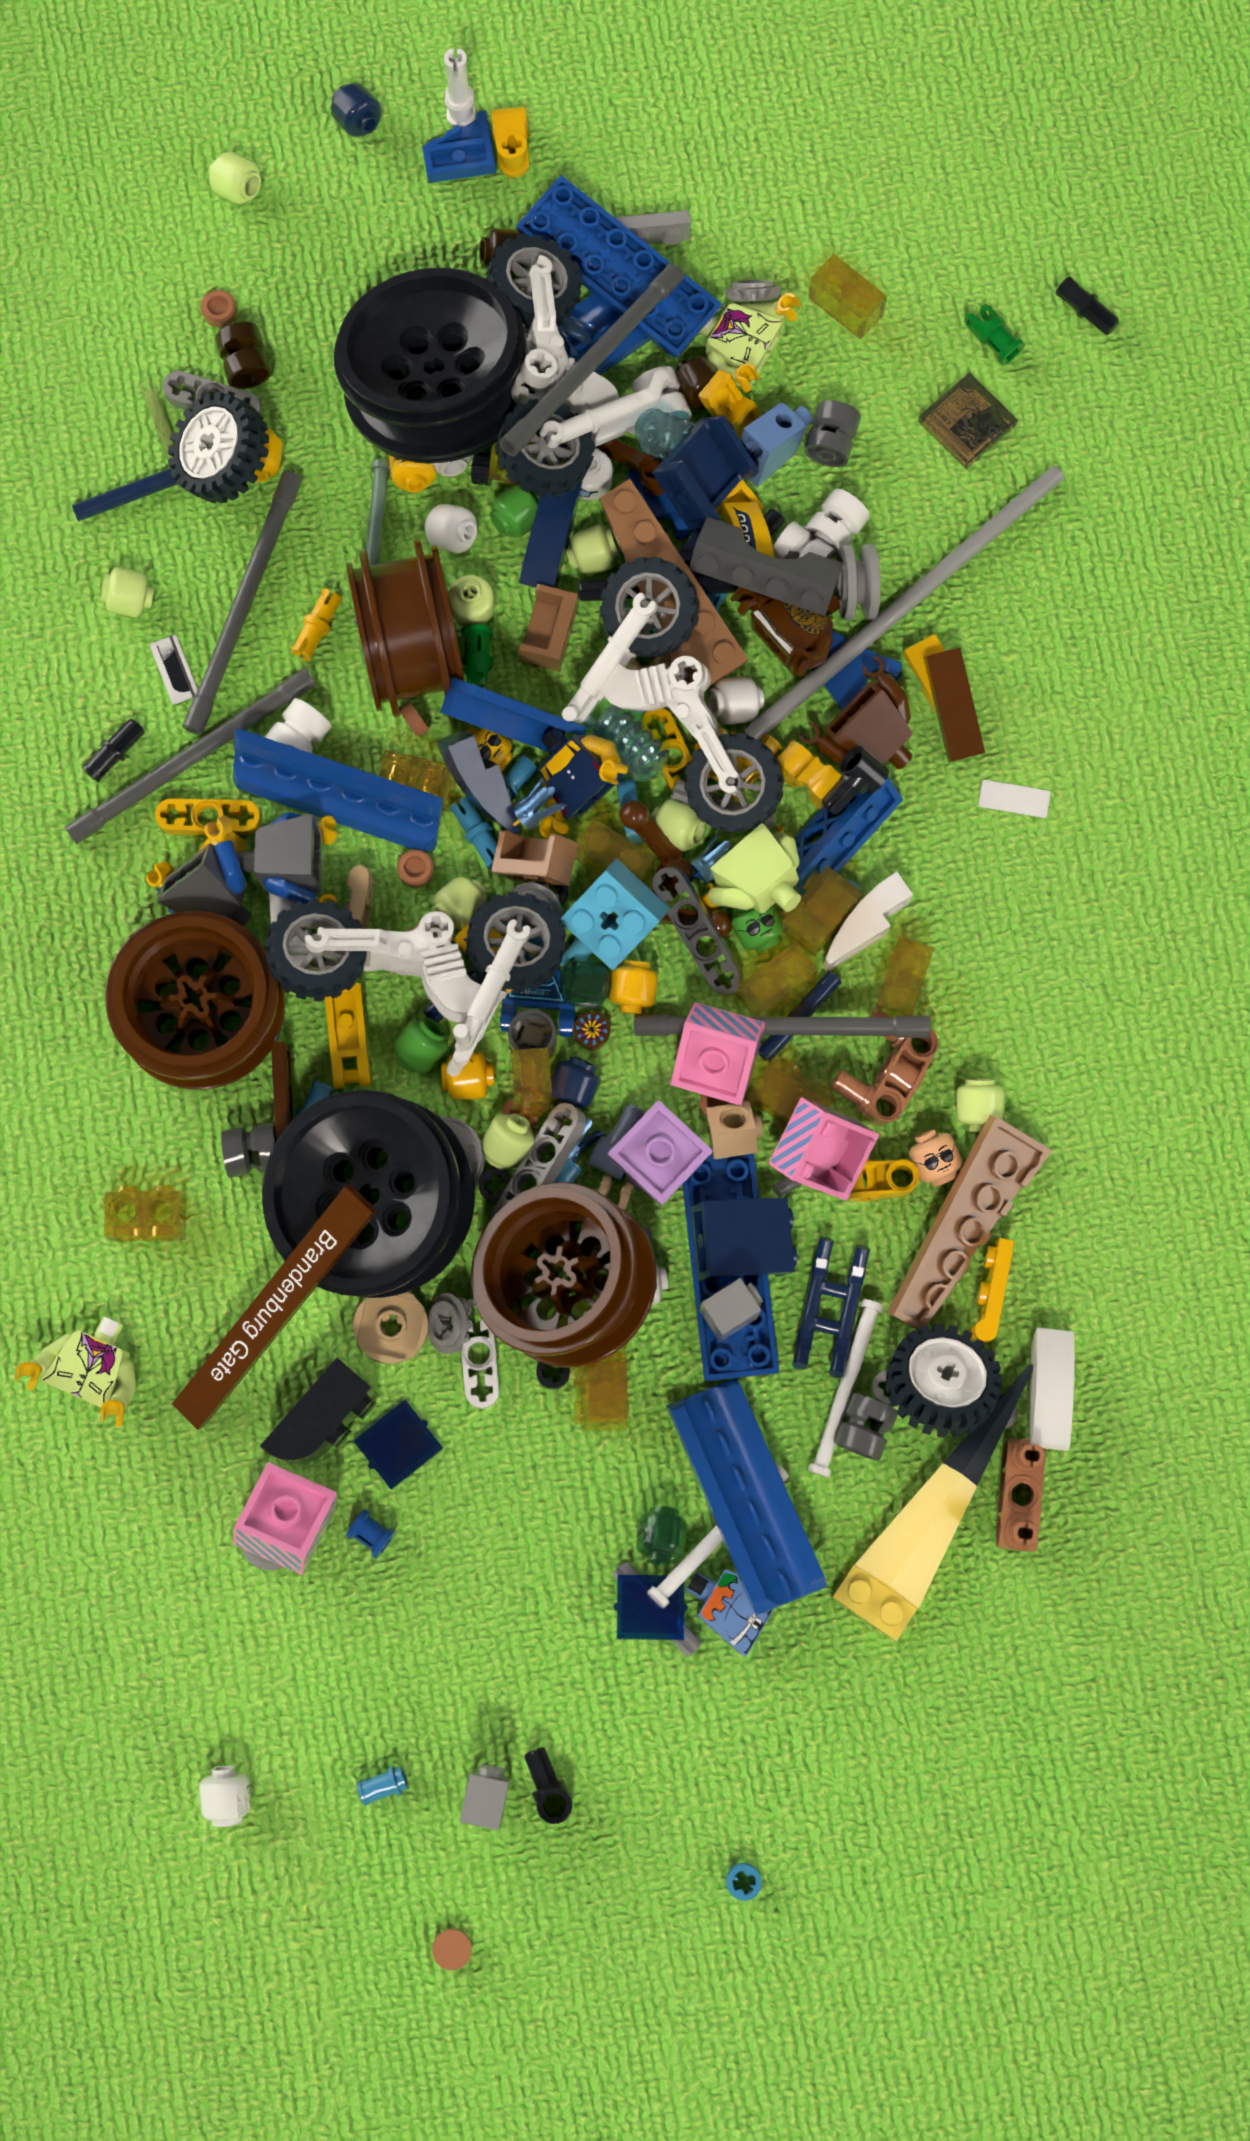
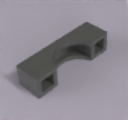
[689,517,843,616]

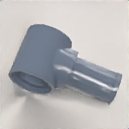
[588,1104,645,1181]

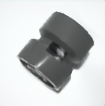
[804,400,861,467]
[508,1009,557,1066]
[221,1122,276,1178]
[834,1393,898,1462]

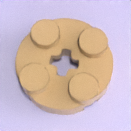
[353,1292,429,1364]

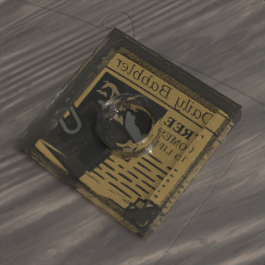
[918,372,1018,469]

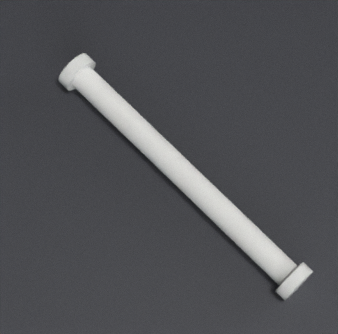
[808,1299,884,1478]
[647,1462,789,1608]

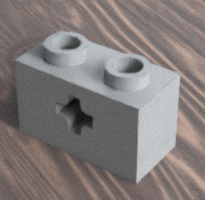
[699,1278,763,1342]
[460,1764,511,1830]

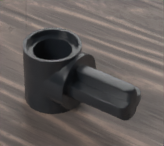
[822,746,889,815]
[524,1747,573,1824]

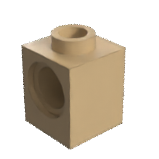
[706,1101,763,1160]

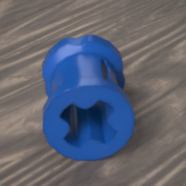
[345,1509,396,1559]

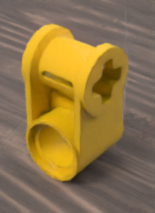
[491,106,530,178]
[849,1159,919,1202]

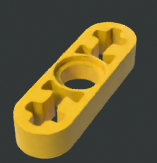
[641,708,692,793]
[155,799,262,836]

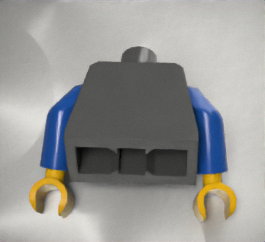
[236,812,339,904]
[146,816,251,926]

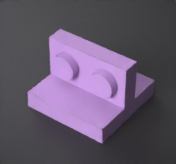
[607,1100,713,1207]

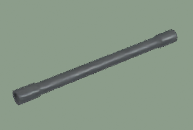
[499,264,684,457]
[182,471,303,735]
[64,668,316,845]
[634,1014,931,1038]

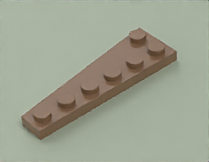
[887,1115,1052,1330]

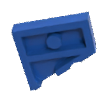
[422,110,496,183]

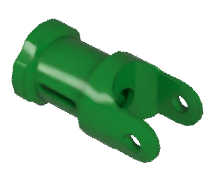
[964,304,1025,366]
[461,624,493,688]

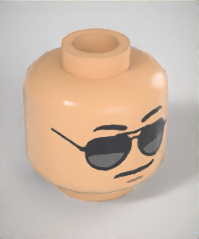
[908,1129,963,1187]

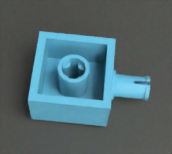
[561,858,670,973]

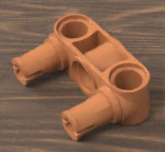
[830,1007,939,1126]
[995,1438,1046,1553]

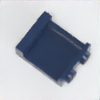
[652,415,759,530]
[691,1197,798,1282]

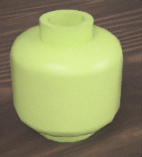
[209,152,261,204]
[566,524,622,577]
[100,567,154,618]
[448,575,495,626]
[650,799,706,851]
[433,877,487,931]
[956,1078,1004,1132]
[481,1113,536,1170]

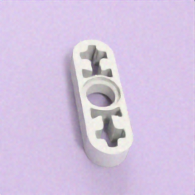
[461,1299,500,1409]

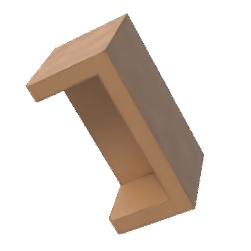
[518,584,579,672]
[491,830,578,886]

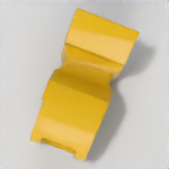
[777,741,843,810]

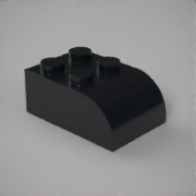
[260,1358,378,1464]

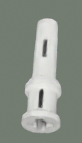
[444,49,475,129]

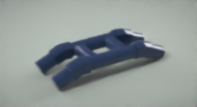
[792,1237,870,1378]

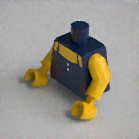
[539,728,628,839]

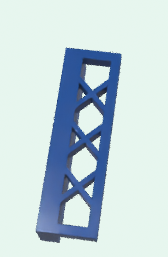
[440,677,587,753]
[793,777,903,904]

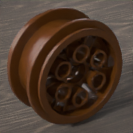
[346,539,465,718]
[105,911,285,1090]
[471,1182,657,1368]

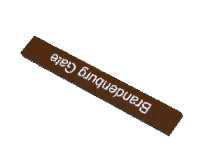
[172,1184,378,1430]

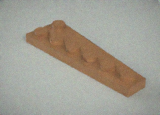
[599,479,749,687]

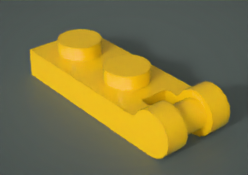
[325,983,372,1089]
[970,1238,1015,1344]

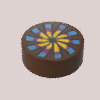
[574,1012,610,1050]

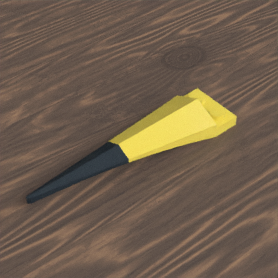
[831,1364,1033,1642]

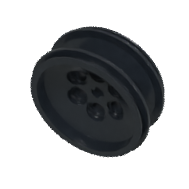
[334,268,531,464]
[262,1090,475,1298]

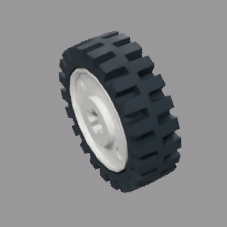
[168,392,269,503]
[886,1324,1003,1438]

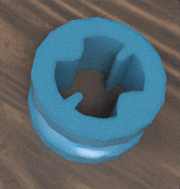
[726,1863,762,1901]

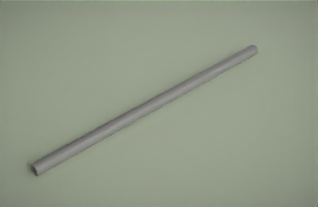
[741,466,1064,740]

